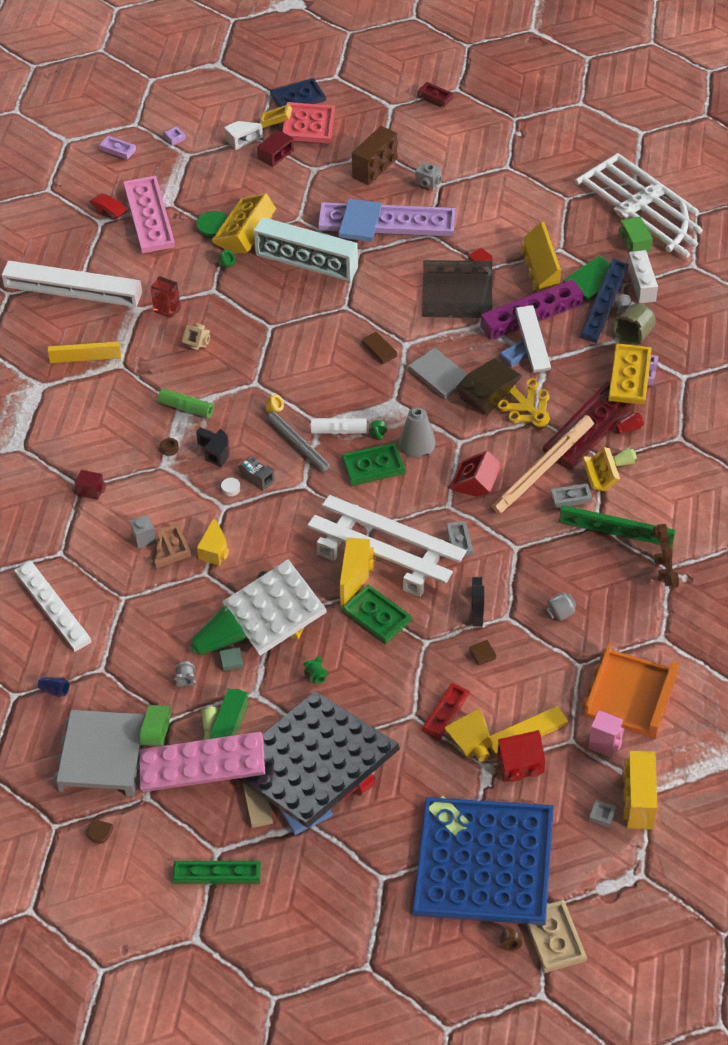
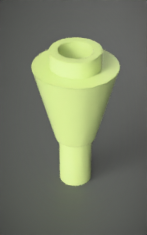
[613,447,637,466]
[201,706,219,740]

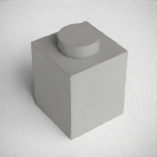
[130,515,156,549]

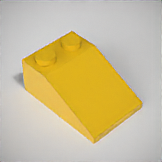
[340,537,374,608]

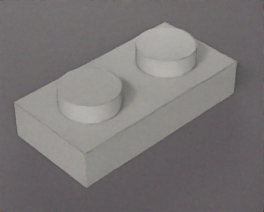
[550,483,592,508]
[446,521,473,557]

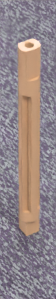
[492,415,594,513]

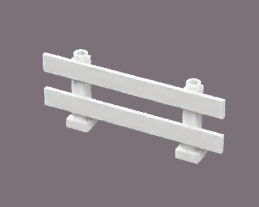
[307,495,466,597]

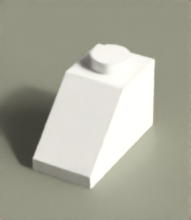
[224,121,263,150]

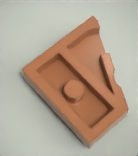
[154,524,191,569]

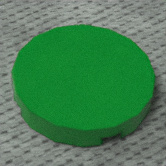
[197,211,228,238]

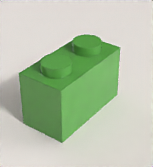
[618,216,653,252]

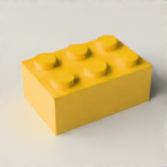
[622,751,657,830]

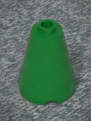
[189,605,247,656]

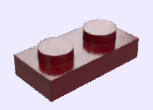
[418,82,453,107]

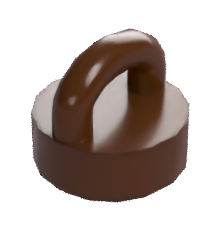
[500,926,522,951]

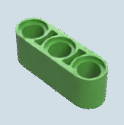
[140,705,171,746]

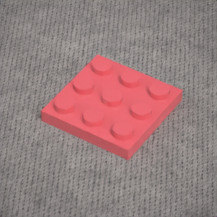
[283,102,335,143]

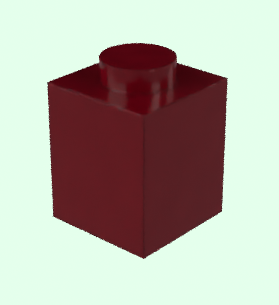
[75,470,106,500]

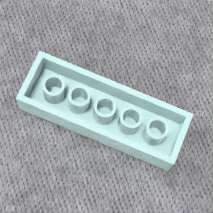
[254,217,358,281]

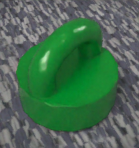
[218,249,235,268]
[368,420,387,440]

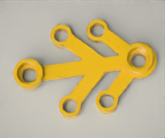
[498,378,550,428]

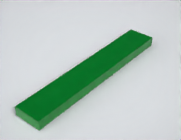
[559,505,675,547]

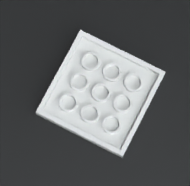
[222,559,327,655]

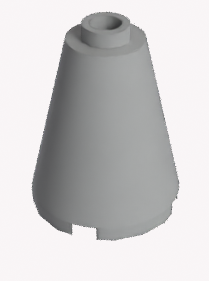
[399,407,436,458]

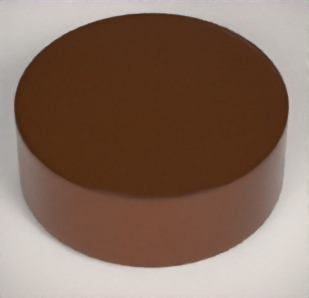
[160,438,179,456]

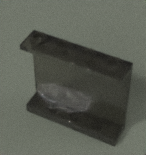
[422,260,493,318]

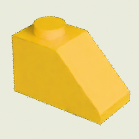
[197,519,229,566]

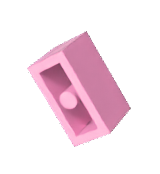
[588,710,624,758]

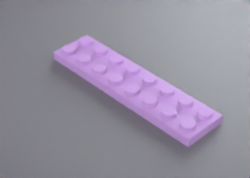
[319,202,455,236]

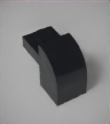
[196,427,230,467]

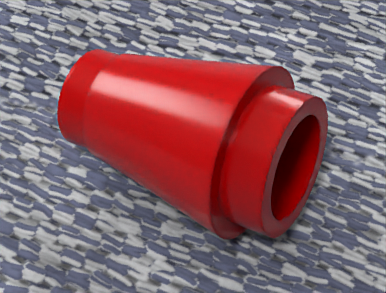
[615,412,644,434]

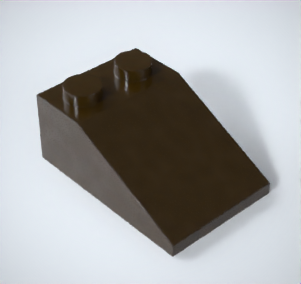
[456,358,522,416]

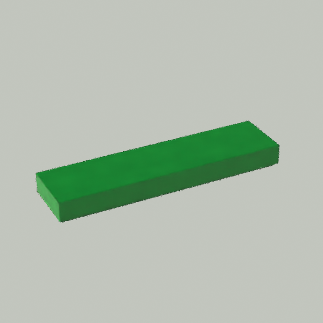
[173,861,261,884]

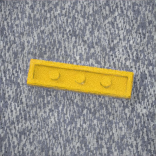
[48,342,121,363]
[490,706,568,758]

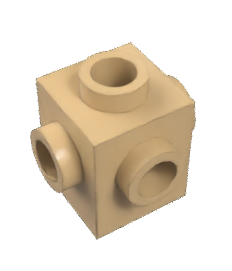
[182,323,210,350]

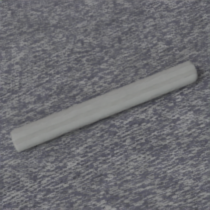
[267,412,330,472]

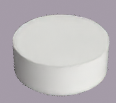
[221,478,240,496]

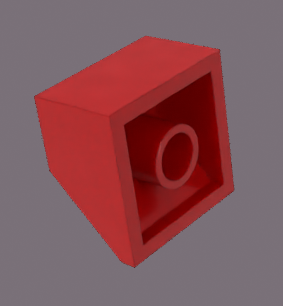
[449,451,502,497]
[497,730,545,782]

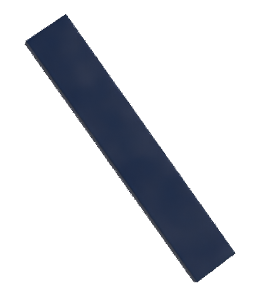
[580,258,629,343]

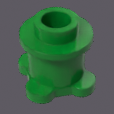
[303,657,328,684]

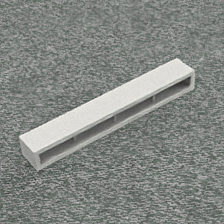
[2,261,142,307]

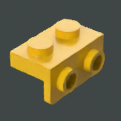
[582,447,620,492]

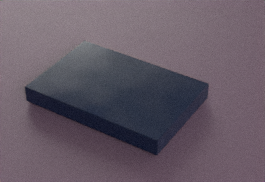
[270,78,326,108]

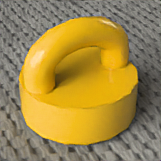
[265,394,284,413]

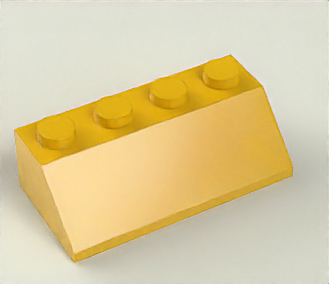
[212,193,276,254]
[520,222,561,293]

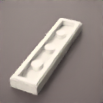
[515,305,551,373]

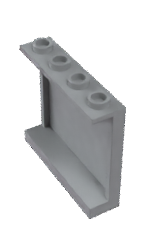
[54,710,145,797]

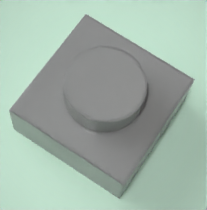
[589,800,616,828]

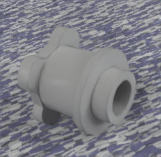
[614,294,635,316]
[174,661,196,687]

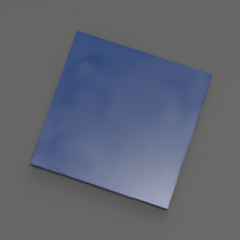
[413,797,554,925]

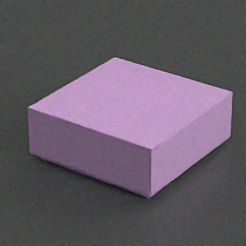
[163,127,186,146]

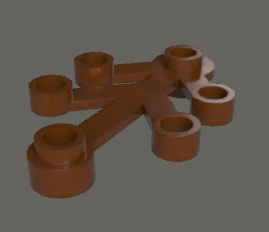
[653,524,679,590]

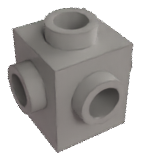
[415,161,442,190]

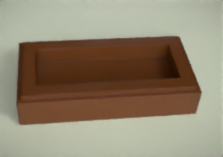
[362,332,397,364]

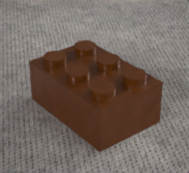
[352,126,398,185]

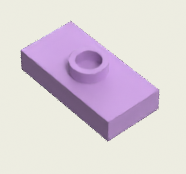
[99,136,136,160]

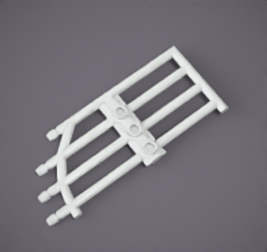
[574,153,703,258]

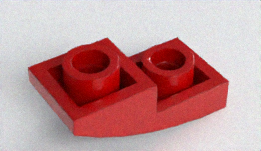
[90,193,128,220]

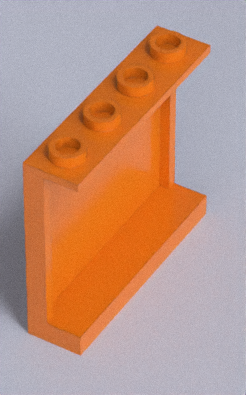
[582,642,680,739]

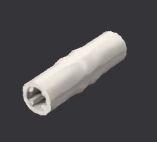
[311,417,367,435]

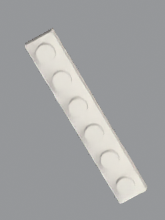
[14,561,92,652]

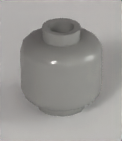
[546,592,577,621]

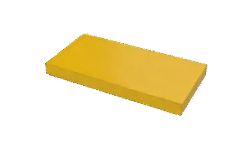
[608,343,652,405]

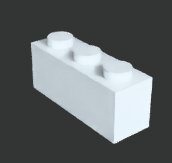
[628,250,658,303]

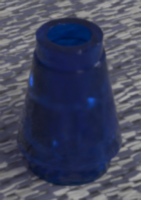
[38,677,70,697]

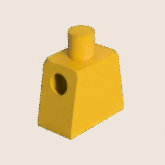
[445,708,493,762]

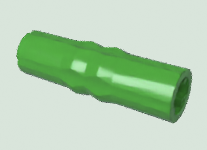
[158,388,214,418]

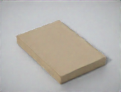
[526,900,587,974]

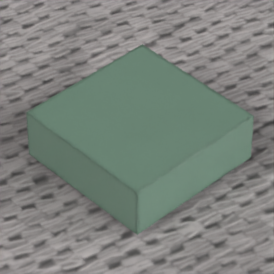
[220,647,243,671]

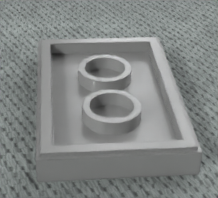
[408,348,467,399]

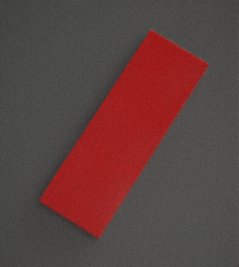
[422,683,470,740]

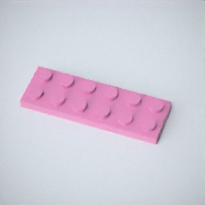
[123,176,175,253]
[139,732,265,792]

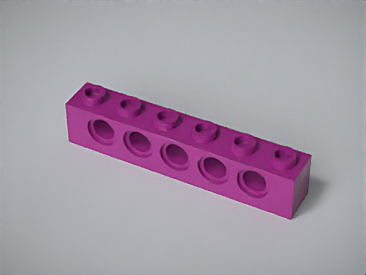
[480,279,583,340]

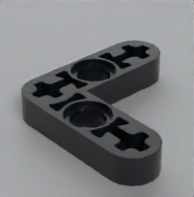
[472,577,484,627]

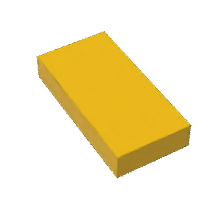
[260,104,292,128]

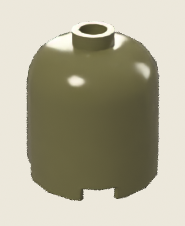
[611,303,656,346]

